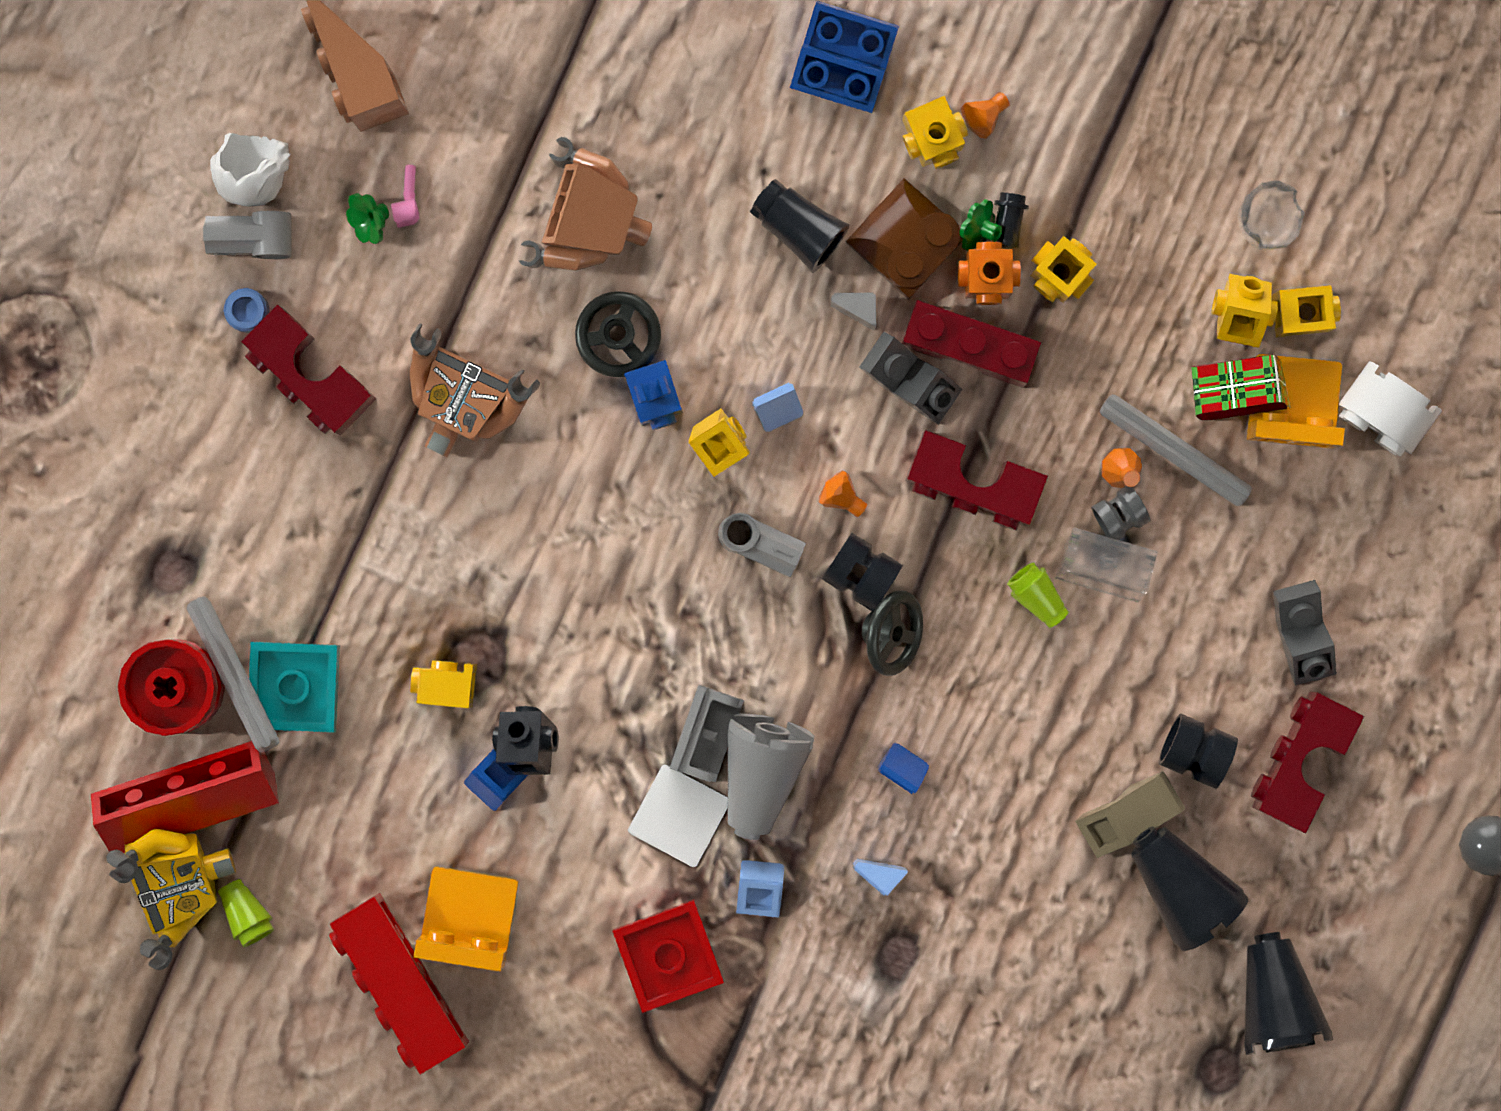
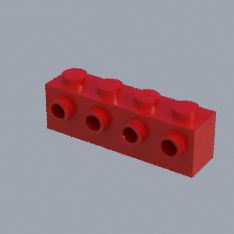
[91,741,279,853]
[329,893,469,1075]

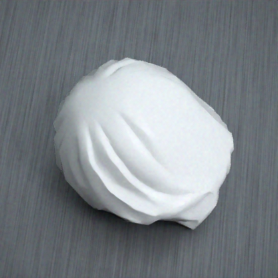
[210,133,291,207]

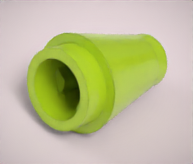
[1007,562,1069,628]
[218,879,274,947]

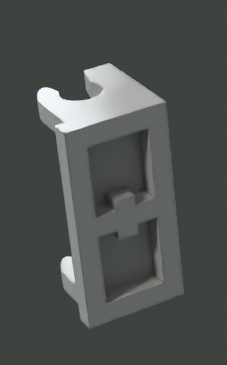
[670,685,744,782]

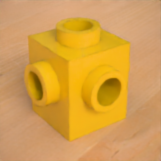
[902,95,968,169]
[1030,236,1097,303]
[1211,274,1278,348]

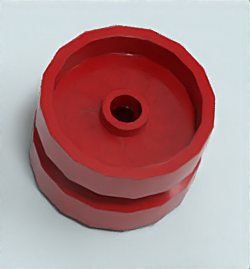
[117,639,225,736]

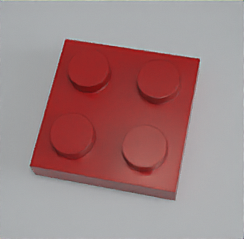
[612,899,724,1013]

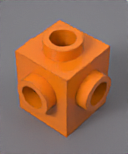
[958,242,1021,305]

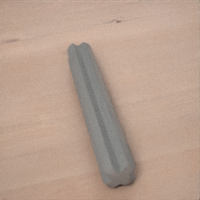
[1100,394,1252,506]
[187,597,279,753]

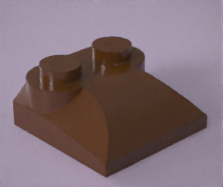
[845,178,963,300]

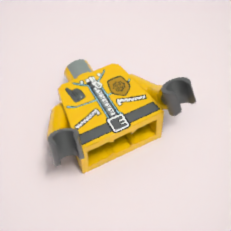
[107,829,236,970]

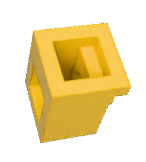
[1272,285,1341,338]
[688,408,750,477]
[410,660,477,709]

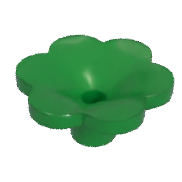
[346,193,389,244]
[960,199,1002,251]

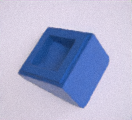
[877,743,929,794]
[464,749,528,811]

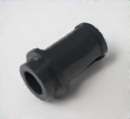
[991,192,1029,248]

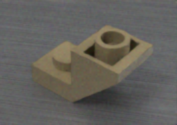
[1075,771,1185,858]

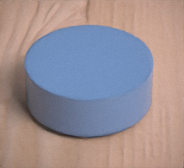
[224,288,269,333]

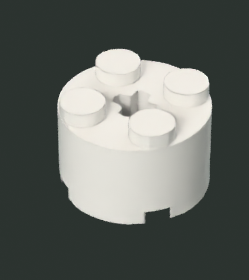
[1338,361,1442,457]

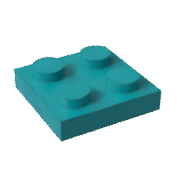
[249,642,340,732]

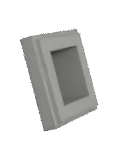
[831,292,876,330]

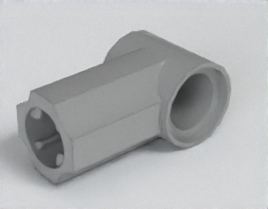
[203,211,291,259]
[718,513,806,577]

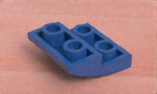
[790,1,899,113]

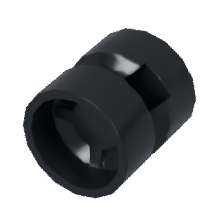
[822,533,903,612]
[1158,713,1238,789]

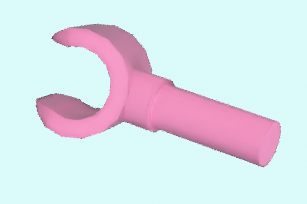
[391,165,419,228]

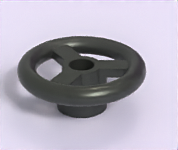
[575,291,661,377]
[862,591,923,676]

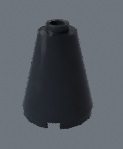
[1131,826,1249,951]
[1244,932,1333,1055]

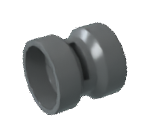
[1091,486,1151,543]

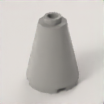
[728,714,814,840]

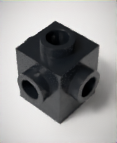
[492,706,559,775]

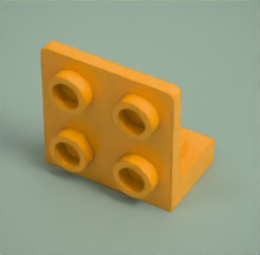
[1247,354,1345,449]
[414,866,518,972]

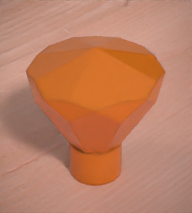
[961,92,1010,139]
[1101,448,1142,488]
[818,470,867,517]

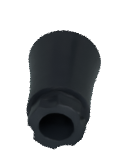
[750,179,850,273]

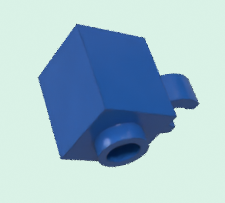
[624,360,683,430]

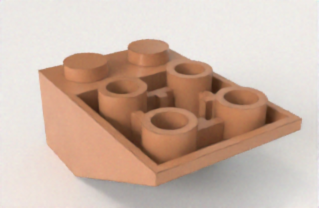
[301,0,409,132]

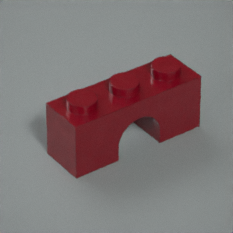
[902,300,1042,388]
[241,304,377,436]
[905,430,1048,531]
[1251,691,1365,834]

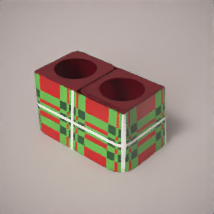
[1192,354,1291,421]

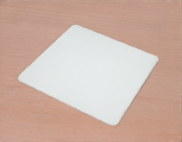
[628,765,728,867]

